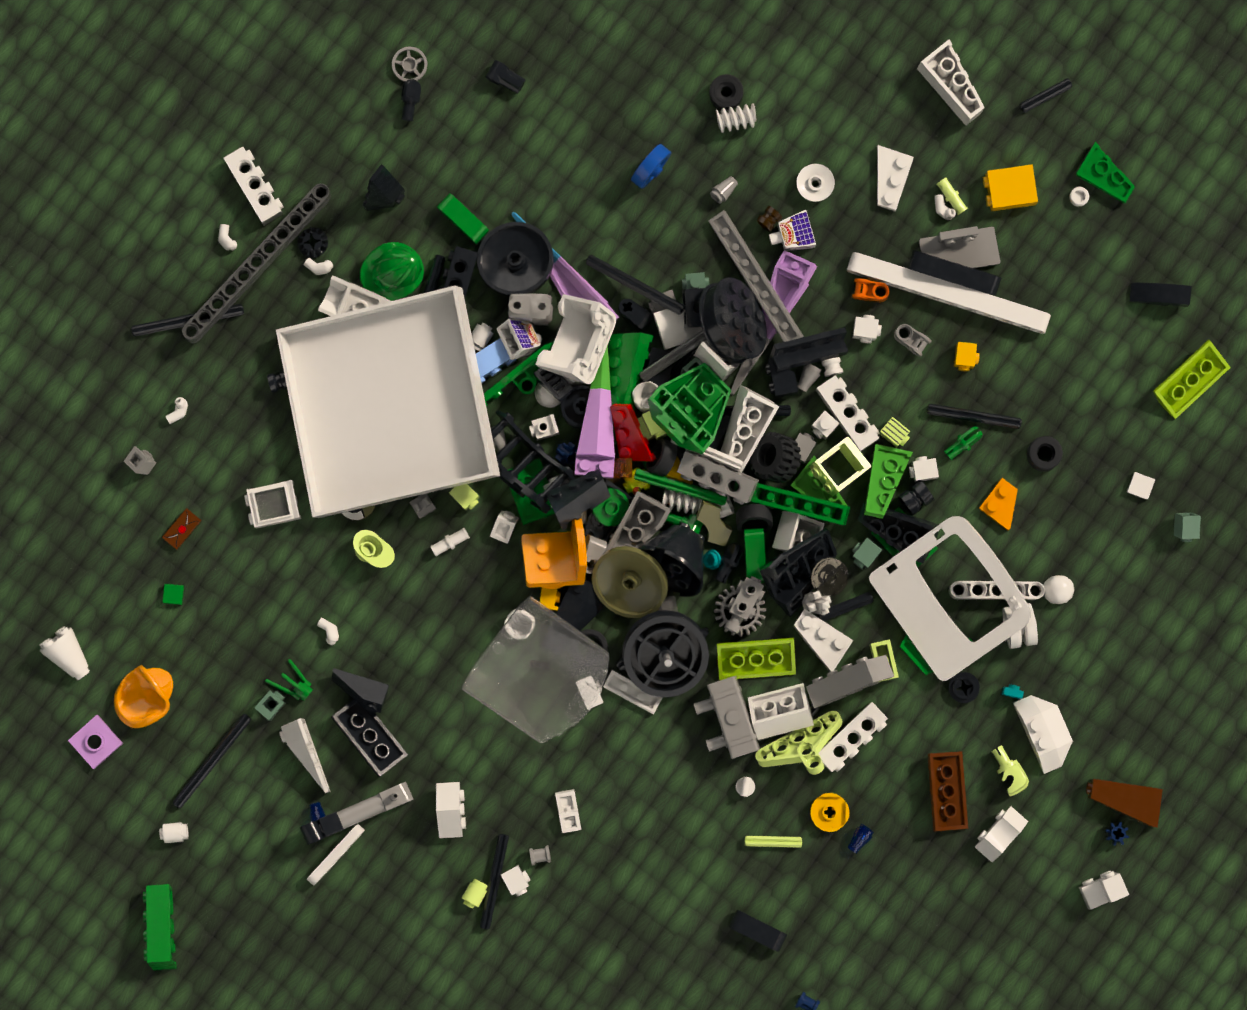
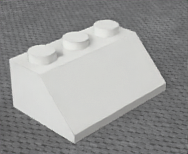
[748,683,814,740]

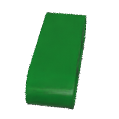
[437,193,489,244]
[744,528,766,583]

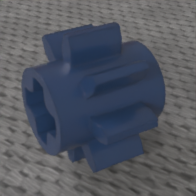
[555,442,577,466]
[1105,822,1129,846]

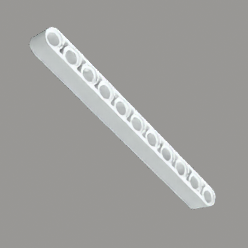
[847,252,1051,334]

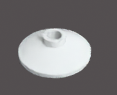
[797,164,835,202]

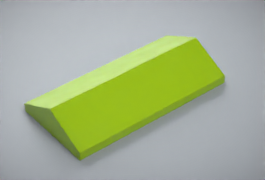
[1153,340,1231,419]
[717,638,796,680]

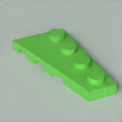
[864,444,913,519]

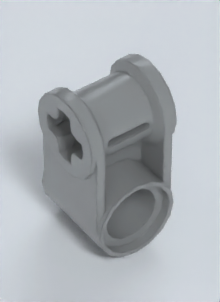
[894,324,932,357]
[585,535,607,574]

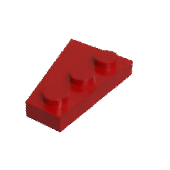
[610,404,656,462]

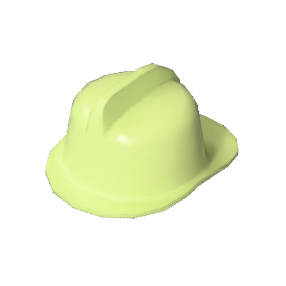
[353,530,395,568]

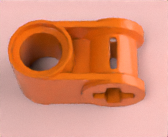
[852,278,889,302]

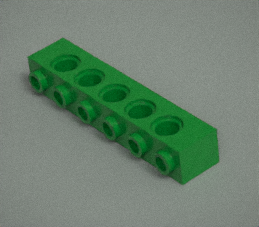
[733,481,850,525]

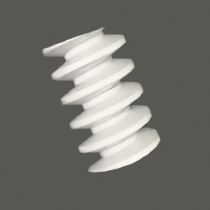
[716,103,757,133]
[662,489,702,515]

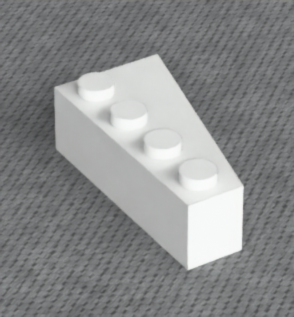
[720,385,779,472]

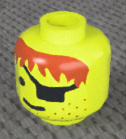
[622,467,651,495]

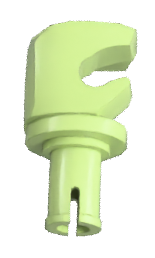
[991,746,1029,796]

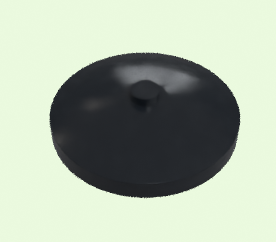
[477,222,554,297]

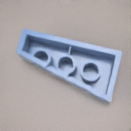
[476,338,517,383]

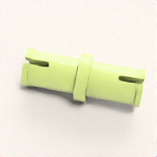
[936,177,968,215]

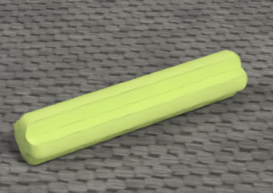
[745,836,802,848]

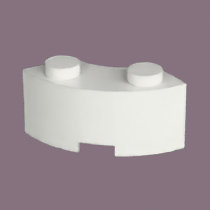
[975,806,1028,862]

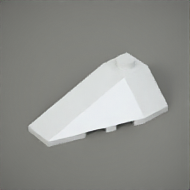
[279,718,331,793]

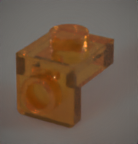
[613,458,632,479]

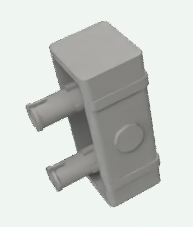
[694,676,760,759]

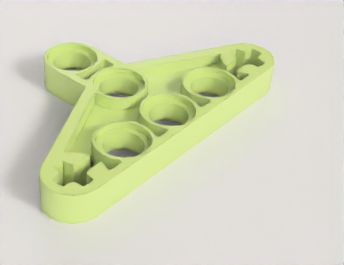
[755,711,842,775]

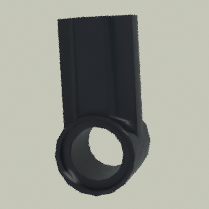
[485,60,526,94]

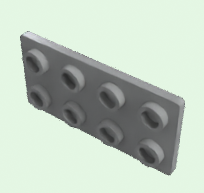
[919,226,1000,268]

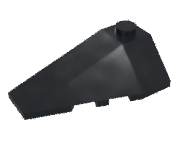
[363,164,405,211]
[542,580,604,653]

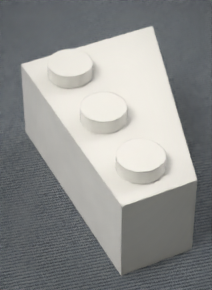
[793,609,853,672]

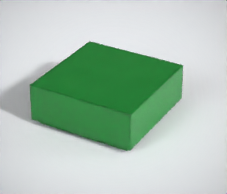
[163,584,185,605]

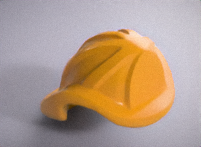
[114,665,173,728]

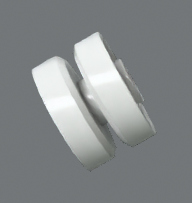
[1002,603,1038,649]

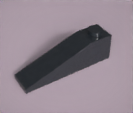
[858,502,939,563]

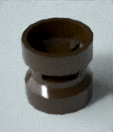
[756,205,783,232]

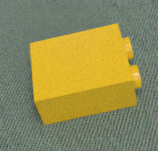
[983,164,1038,211]

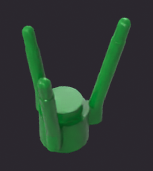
[265,659,313,701]

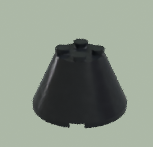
[638,523,705,597]

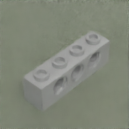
[677,450,759,504]

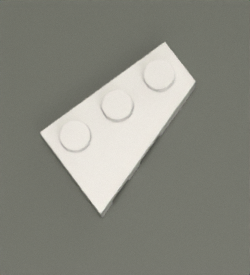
[877,145,914,211]

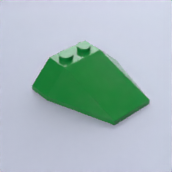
[647,363,731,454]

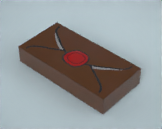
[162,508,202,550]

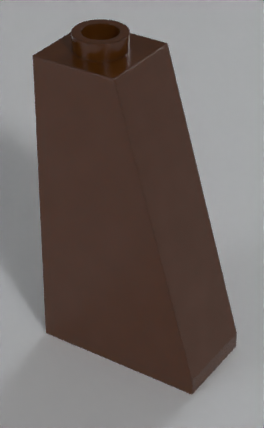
[1086,779,1163,828]

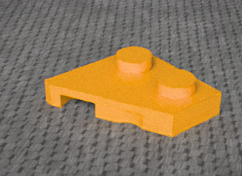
[979,478,1018,531]

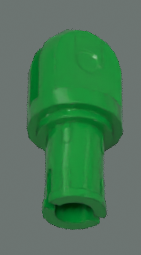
[944,426,983,460]

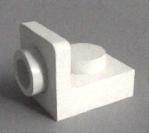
[490,511,519,544]

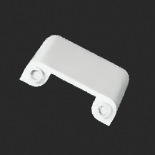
[535,294,616,384]

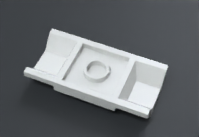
[318,275,391,316]

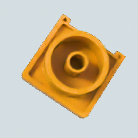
[521,518,587,589]

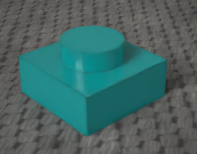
[1001,684,1024,699]

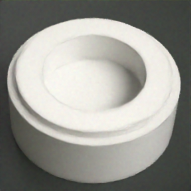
[1069,187,1089,207]

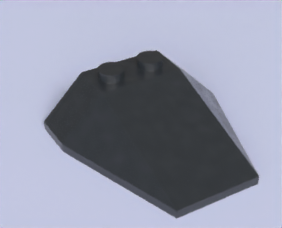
[760,528,837,617]

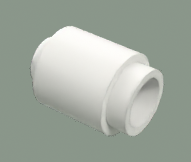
[471,323,494,351]
[159,822,188,843]

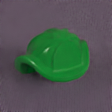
[360,242,424,301]

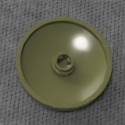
[592,546,668,618]

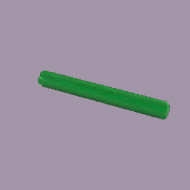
[634,469,727,506]

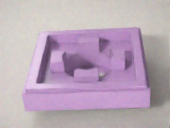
[68,715,123,769]

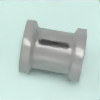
[529,845,551,865]

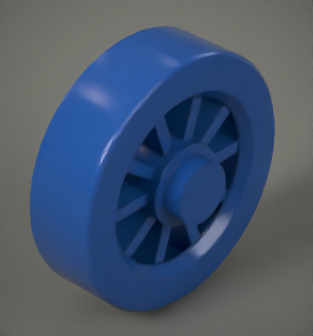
[631,144,671,189]

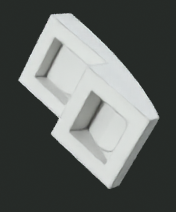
[555,789,581,833]

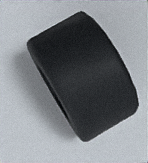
[1027,436,1063,472]

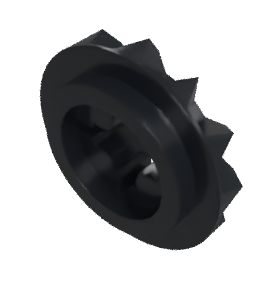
[297,227,328,258]
[949,672,980,703]

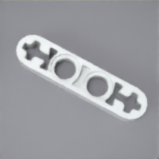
[307,824,365,886]

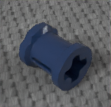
[795,992,820,1010]

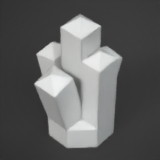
[802,591,832,615]

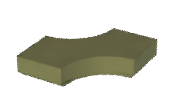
[696,501,732,546]

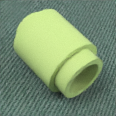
[462,879,488,909]

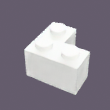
[436,782,466,838]
[1079,871,1129,910]

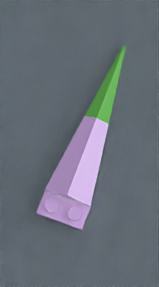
[574,345,615,479]

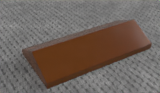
[927,751,968,831]

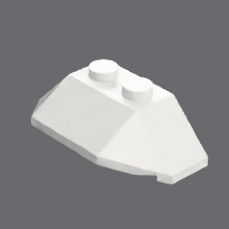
[1013,695,1073,774]

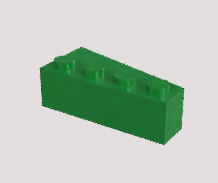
[608,333,653,412]
[143,884,177,970]

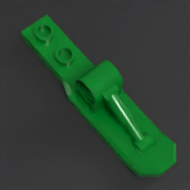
[484,342,554,406]

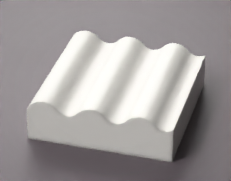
[1127,472,1155,500]

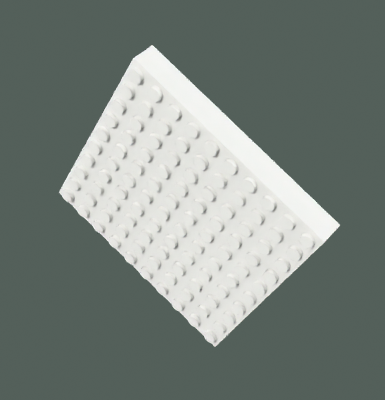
[276,286,500,518]

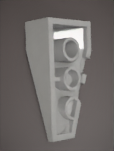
[605,491,671,552]

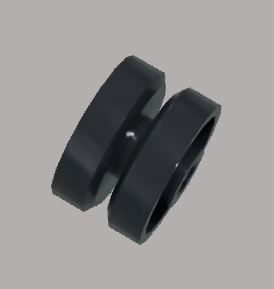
[561,385,590,430]

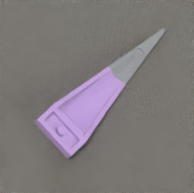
[730,250,817,396]

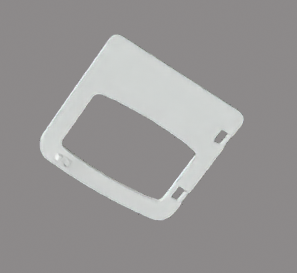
[869,516,1031,681]

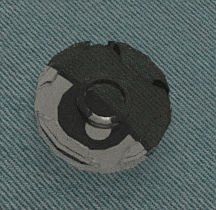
[811,558,848,596]

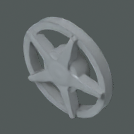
[392,47,428,82]

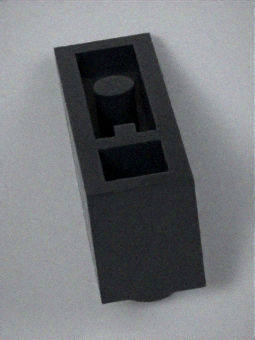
[332,668,389,713]

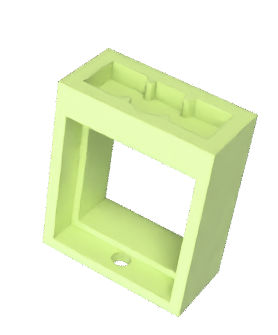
[809,437,872,497]

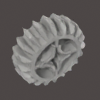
[714,584,766,637]

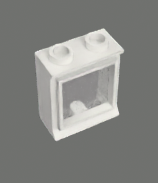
[244,480,301,529]

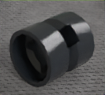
[898,481,934,516]

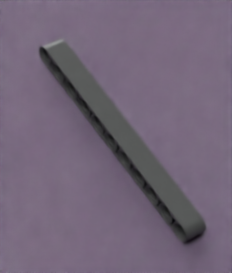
[182,183,331,343]

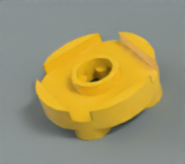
[810,793,849,832]

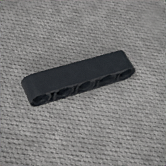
[908,250,1002,296]

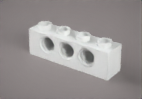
[224,147,284,226]
[816,375,880,452]
[818,702,888,772]

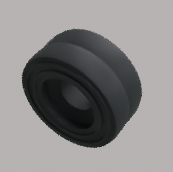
[709,74,744,110]

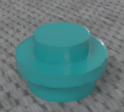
[703,550,721,569]

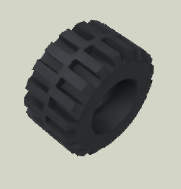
[749,432,801,483]

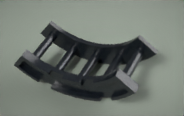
[491,410,575,514]

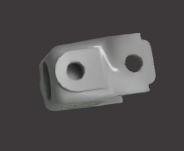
[508,293,553,326]

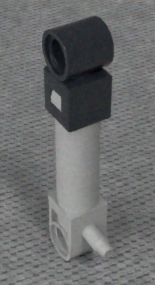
[299,782,414,845]

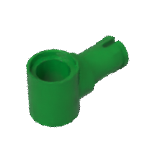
[665,513,703,534]

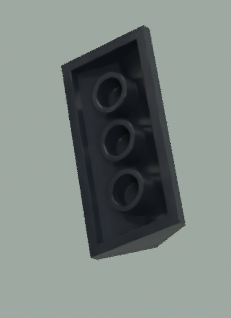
[331,700,408,777]

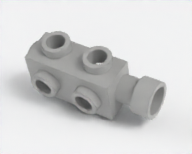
[724,576,765,634]

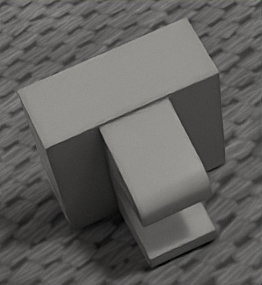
[409,493,436,519]

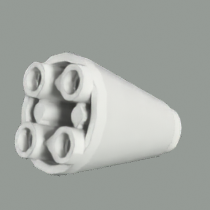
[40,626,90,680]

